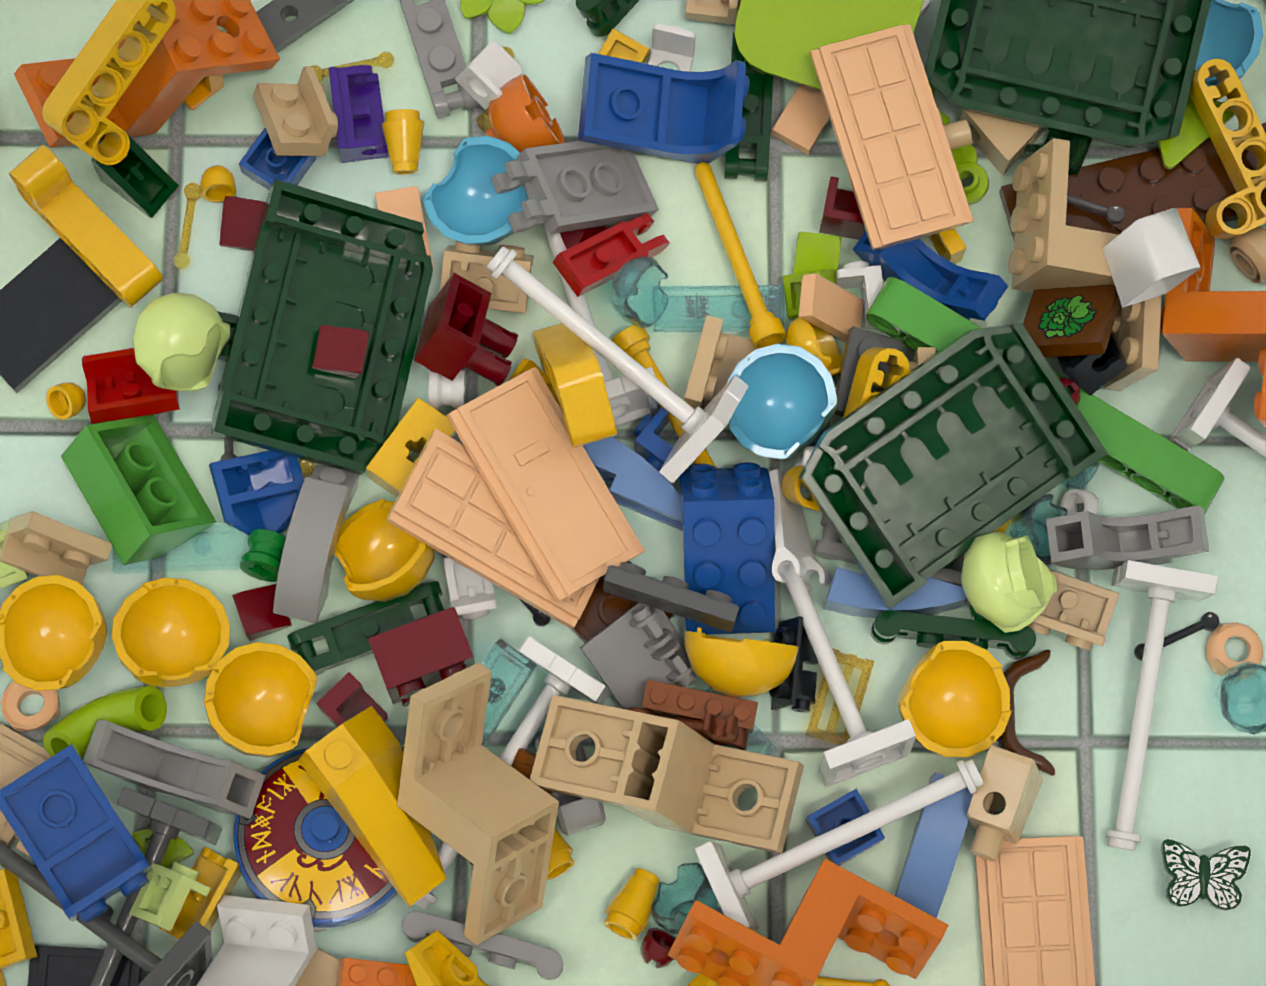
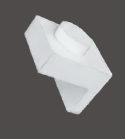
[835,261,883,329]
[442,554,497,619]

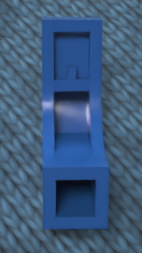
[852,231,1008,321]

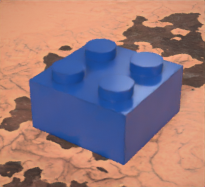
[238,128,317,191]
[805,788,885,866]

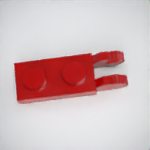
[552,214,670,297]

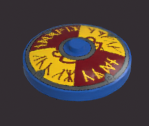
[234,747,398,928]

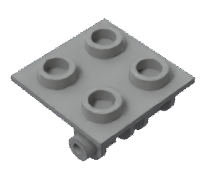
[580,603,696,710]

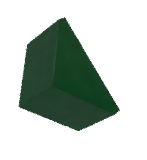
[91,128,179,218]

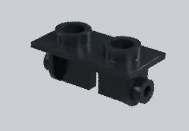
[769,616,818,713]

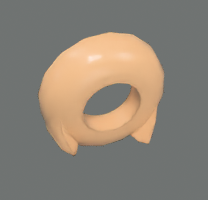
[1205,622,1263,680]
[1,681,60,732]

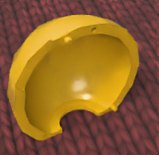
[334,499,435,602]
[0,575,107,691]
[111,577,230,687]
[684,628,799,698]
[898,641,1012,757]
[204,642,317,758]

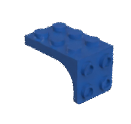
[578,52,749,164]
[680,462,775,635]
[0,744,153,924]

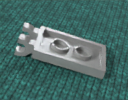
[491,141,659,234]

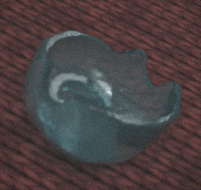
[610,256,669,328]
[1010,494,1068,565]
[1215,661,1266,735]
[651,862,718,934]

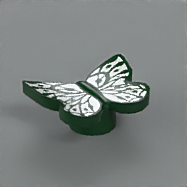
[1161,839,1251,911]

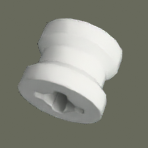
[428,369,466,410]

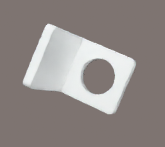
[648,23,696,72]
[455,41,522,110]

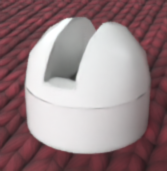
[1060,489,1099,516]

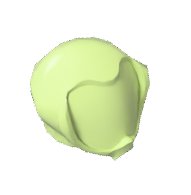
[133,293,230,392]
[961,531,1057,633]

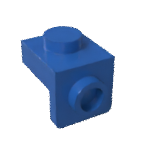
[633,408,687,482]

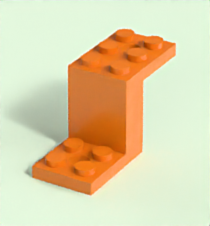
[14,0,280,148]
[1160,208,1266,428]
[667,858,949,986]

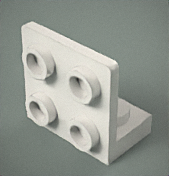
[196,895,317,986]

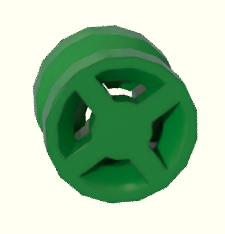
[240,529,286,582]

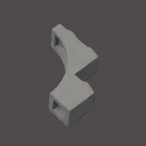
[83,719,266,819]

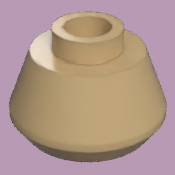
[1229,227,1266,283]

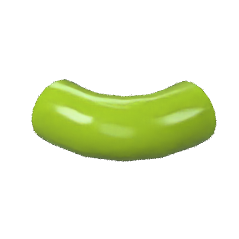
[43,686,167,761]

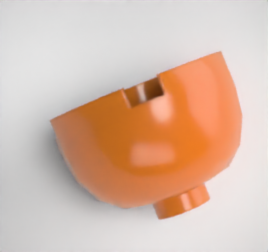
[486,74,566,153]

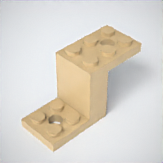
[1008,138,1161,391]
[397,662,559,946]
[530,695,804,854]

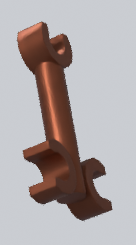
[628,707,749,751]

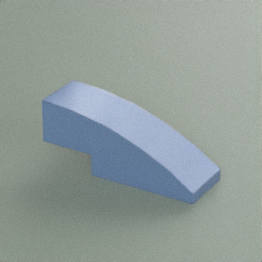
[583,437,683,531]
[824,567,968,618]
[895,773,974,918]

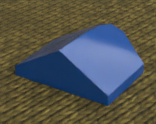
[209,450,304,535]

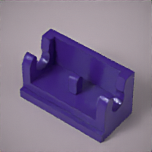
[328,65,389,163]

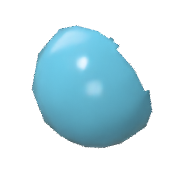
[1195,0,1263,87]
[423,136,529,246]
[726,344,838,459]

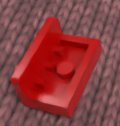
[82,348,180,424]

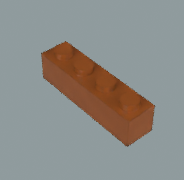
[641,680,758,734]

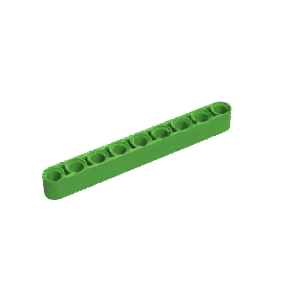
[866,277,1225,514]

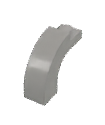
[273,464,359,623]
[1046,505,1210,570]

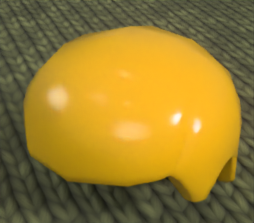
[785,317,842,376]

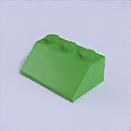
[61,414,217,565]

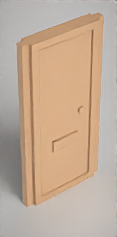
[809,24,974,251]
[446,367,645,602]
[386,428,599,629]
[975,836,1095,986]

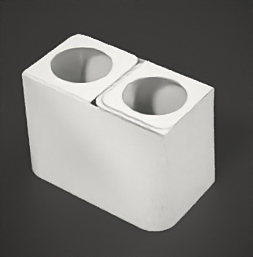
[1102,208,1201,308]

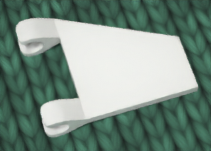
[769,469,831,592]

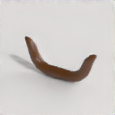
[999,650,1055,776]

